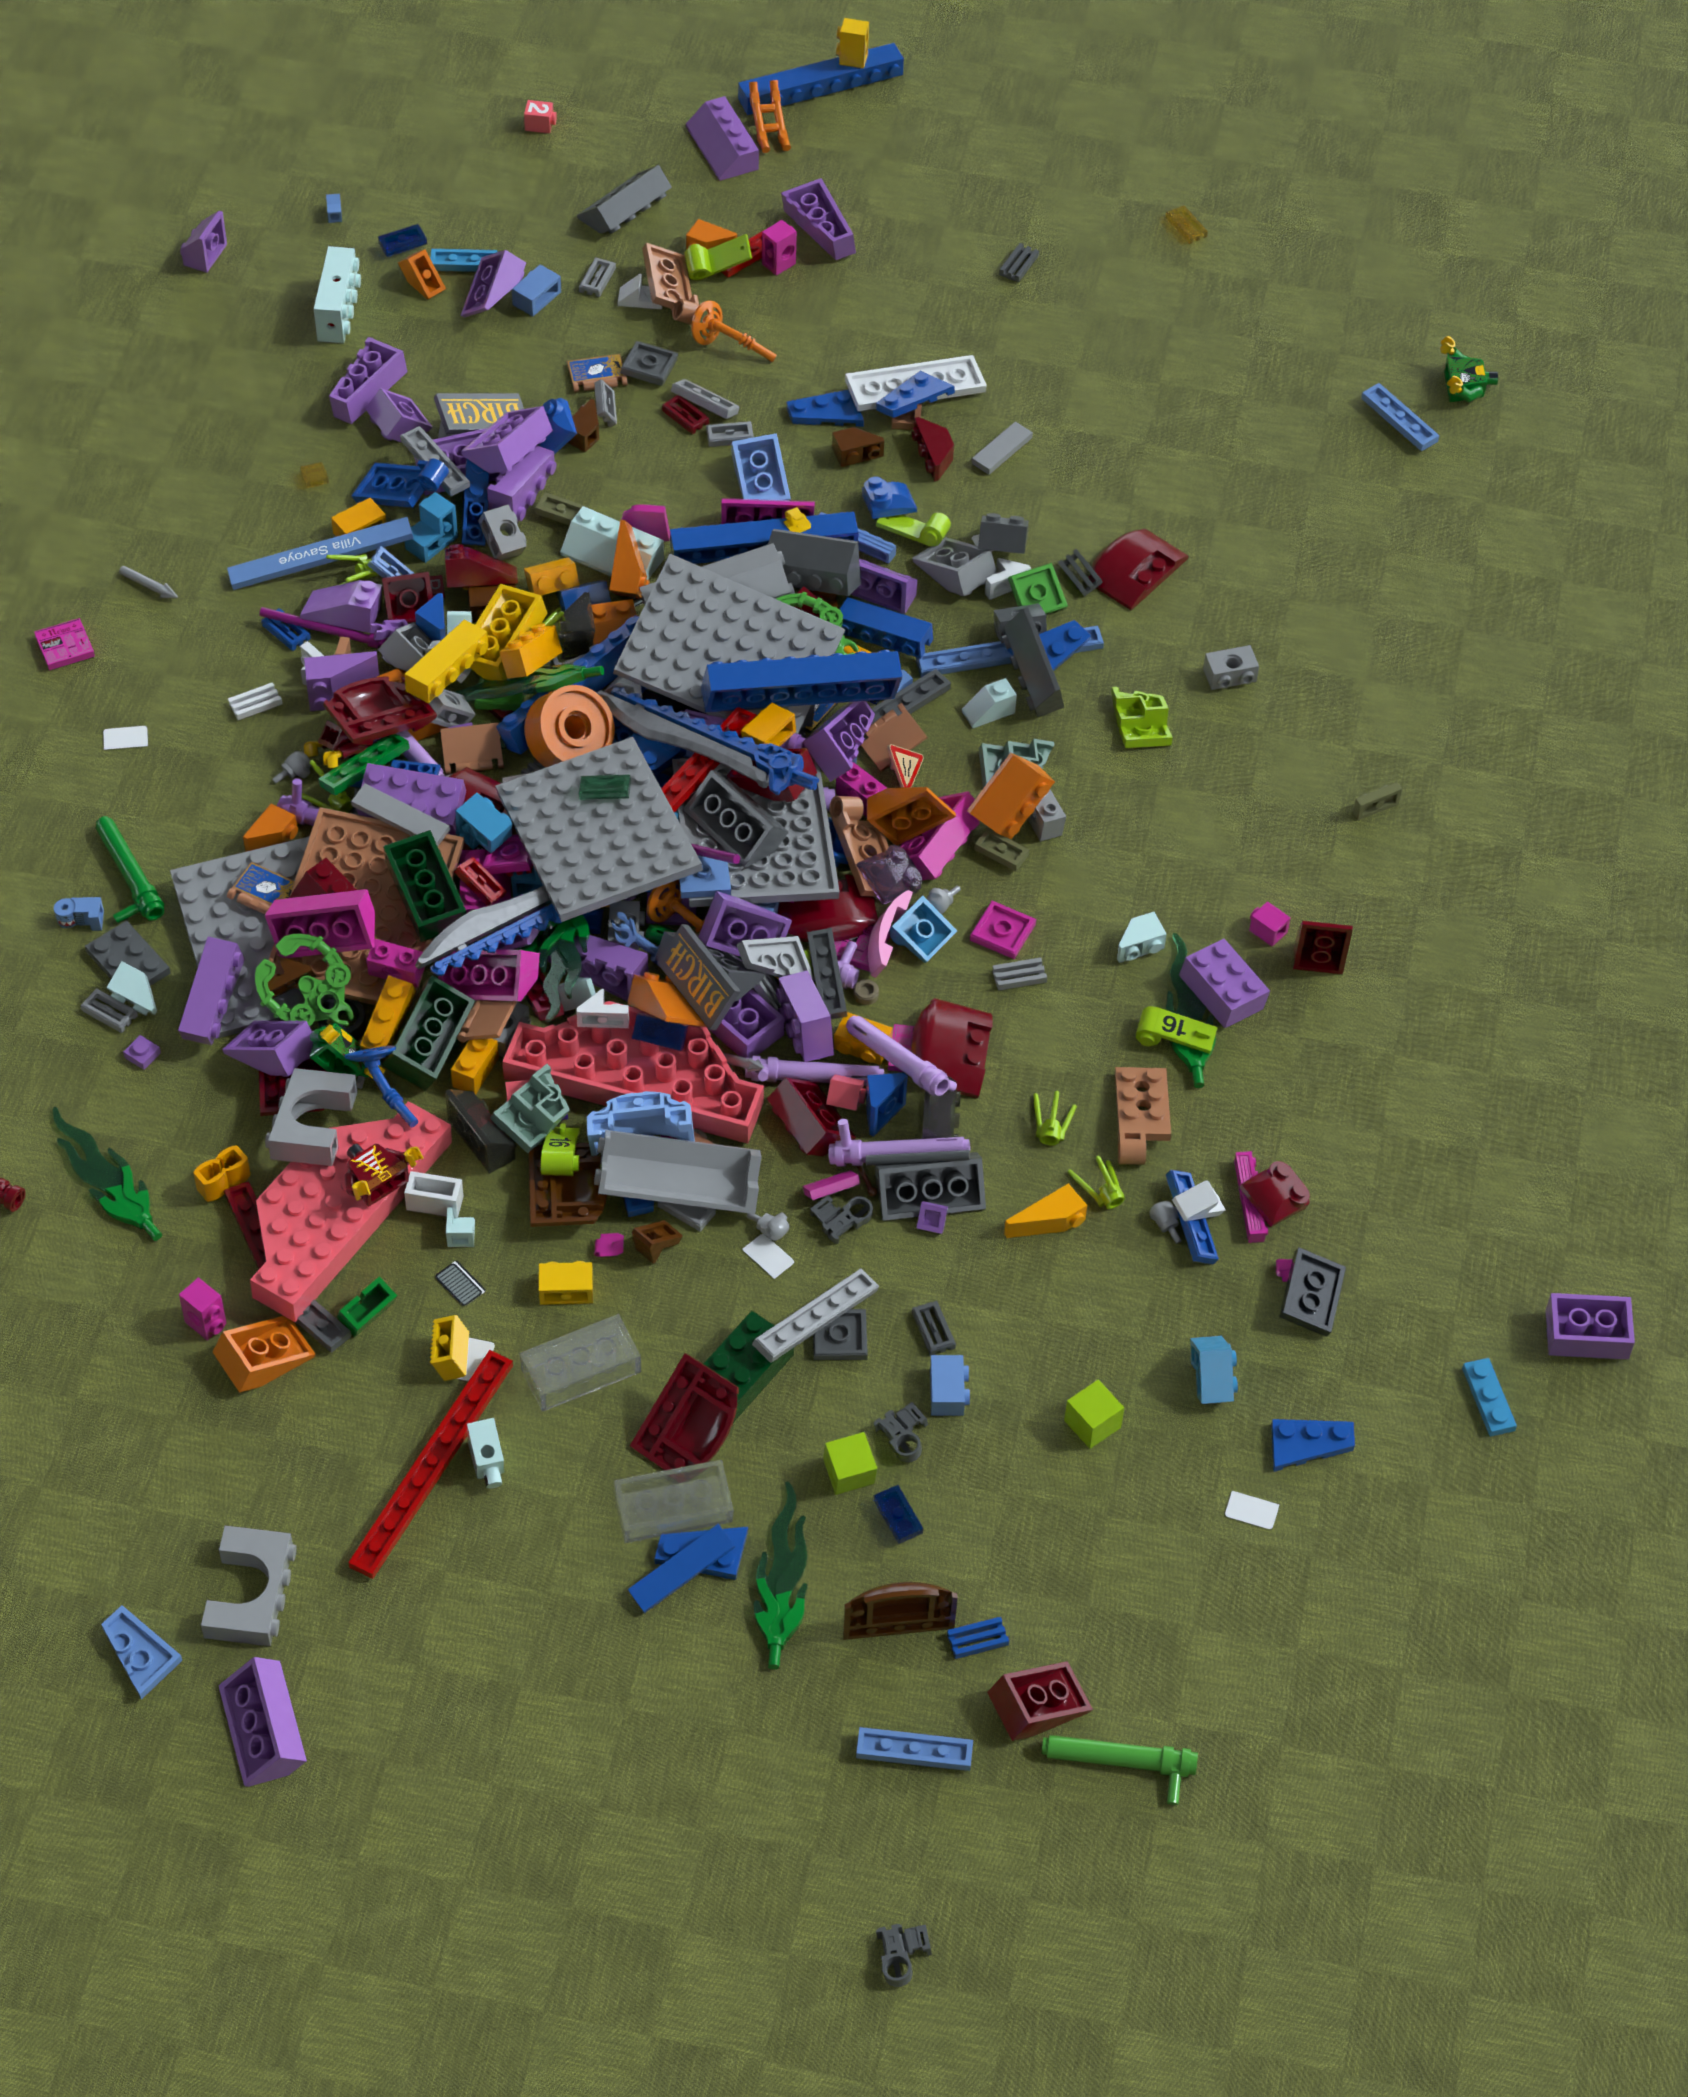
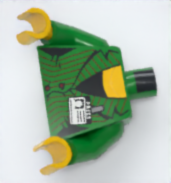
[1440,336,1498,403]
[310,1023,385,1078]

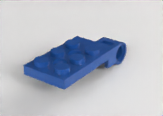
[352,458,449,508]

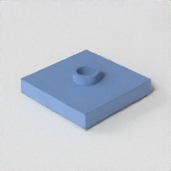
[679,855,731,898]

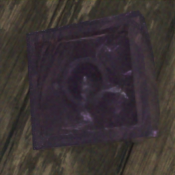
[856,845,922,905]

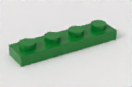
[318,734,410,796]

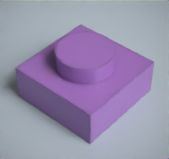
[123,1035,161,1070]
[917,1201,948,1234]

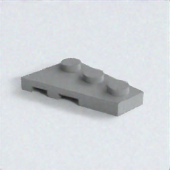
[736,936,815,982]

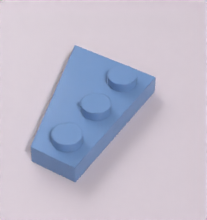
[101,1605,182,1699]

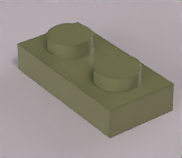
[535,492,587,526]
[1353,782,1402,820]
[974,828,1029,871]

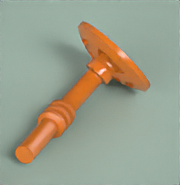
[691,300,777,362]
[647,879,705,934]

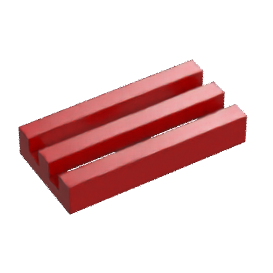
[454,857,507,906]

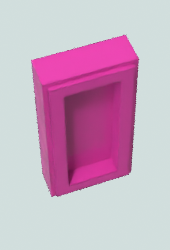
[802,1170,860,1200]

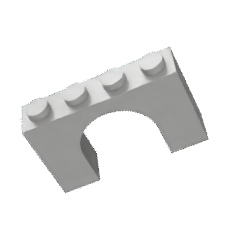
[265,1068,357,1166]
[201,1526,297,1646]

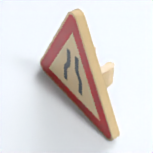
[887,744,924,788]

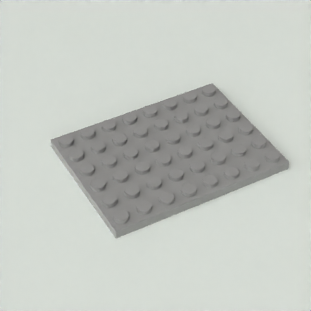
[613,554,845,734]
[495,737,703,922]
[672,755,840,907]
[170,837,361,1038]

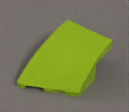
[1111,687,1173,748]

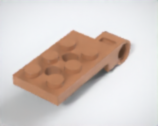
[642,243,702,325]
[829,796,906,897]
[1115,1067,1171,1165]

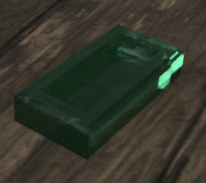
[579,774,631,800]

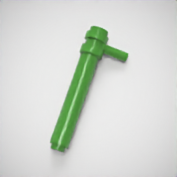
[1042,1735,1198,1805]

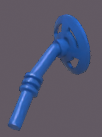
[344,1045,418,1128]

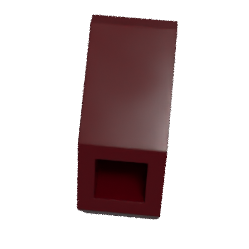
[911,417,954,482]

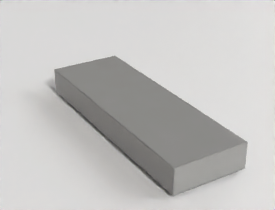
[671,379,740,419]
[972,422,1033,474]

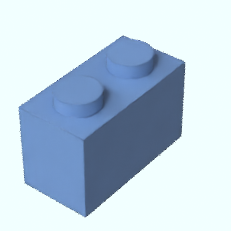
[512,265,561,316]
[930,1355,970,1416]

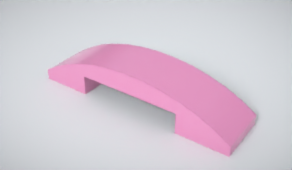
[868,890,913,978]

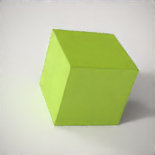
[1064,1379,1124,1449]
[823,1432,877,1495]

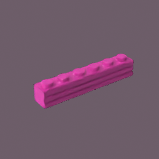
[1234,1151,1268,1243]

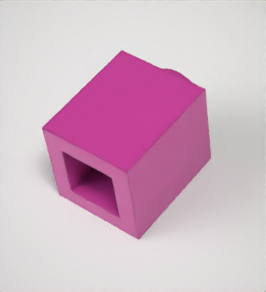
[1249,901,1291,947]

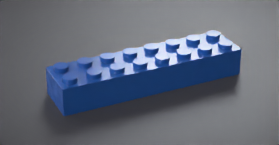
[701,650,902,713]

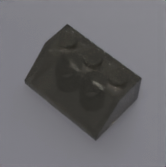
[922,1076,961,1139]
[445,1089,517,1174]

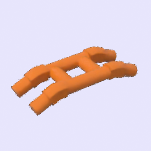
[749,80,791,153]

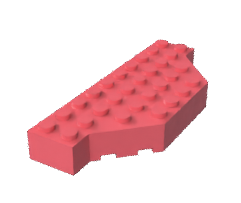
[502,1001,764,1144]
[250,1101,452,1322]

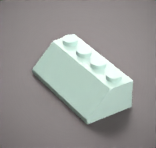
[560,506,664,580]

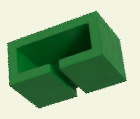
[337,1276,397,1338]

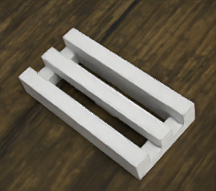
[228,682,282,720]

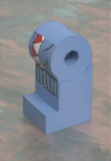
[54,897,104,931]

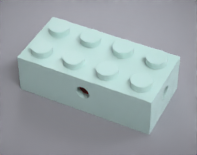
[314,246,361,343]

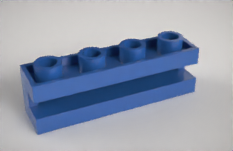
[840,597,933,659]

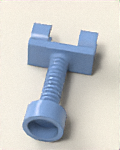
[611,912,660,967]

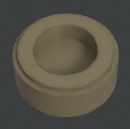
[854,980,879,1005]

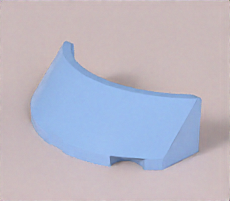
[587,1091,695,1156]

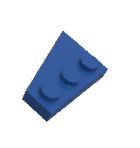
[1271,1419,1355,1472]
[654,1527,748,1580]

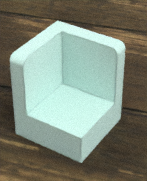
[446,1207,475,1247]

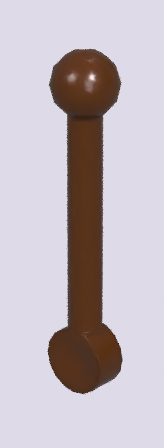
[857,1165,878,1197]

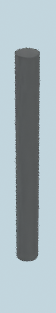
[866,1150,970,1166]

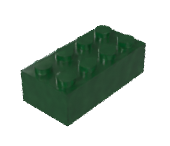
[383,830,467,942]
[381,975,475,1091]
[703,1310,794,1423]

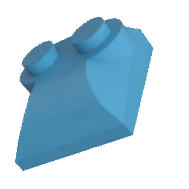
[889,896,957,963]

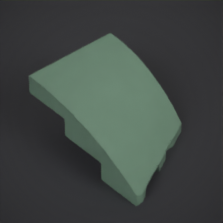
[978,739,1054,788]
[490,1064,570,1153]

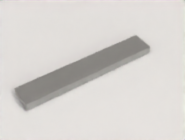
[752,1269,879,1363]

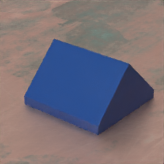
[556,580,611,627]
[415,593,446,641]
[866,1073,908,1137]

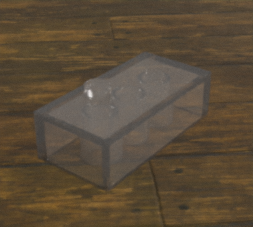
[520,1314,641,1412]
[614,1460,734,1543]

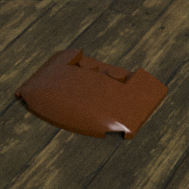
[529,1143,608,1227]
[843,1582,958,1640]

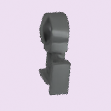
[810,1195,873,1244]
[874,1402,928,1462]
[876,1924,932,1987]

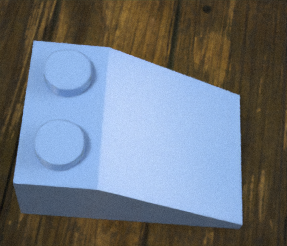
[731,433,791,500]

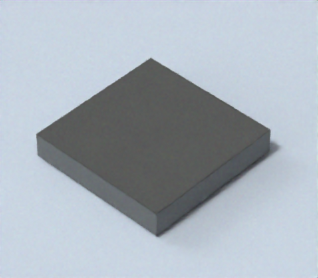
[621,341,678,386]
[813,1309,868,1361]

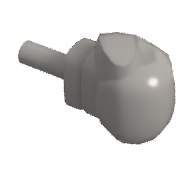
[272,751,311,784]
[926,886,961,914]
[1150,1201,1182,1244]
[747,1212,789,1241]

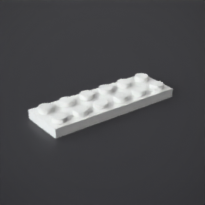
[845,355,987,411]

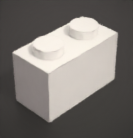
[404,1171,464,1218]

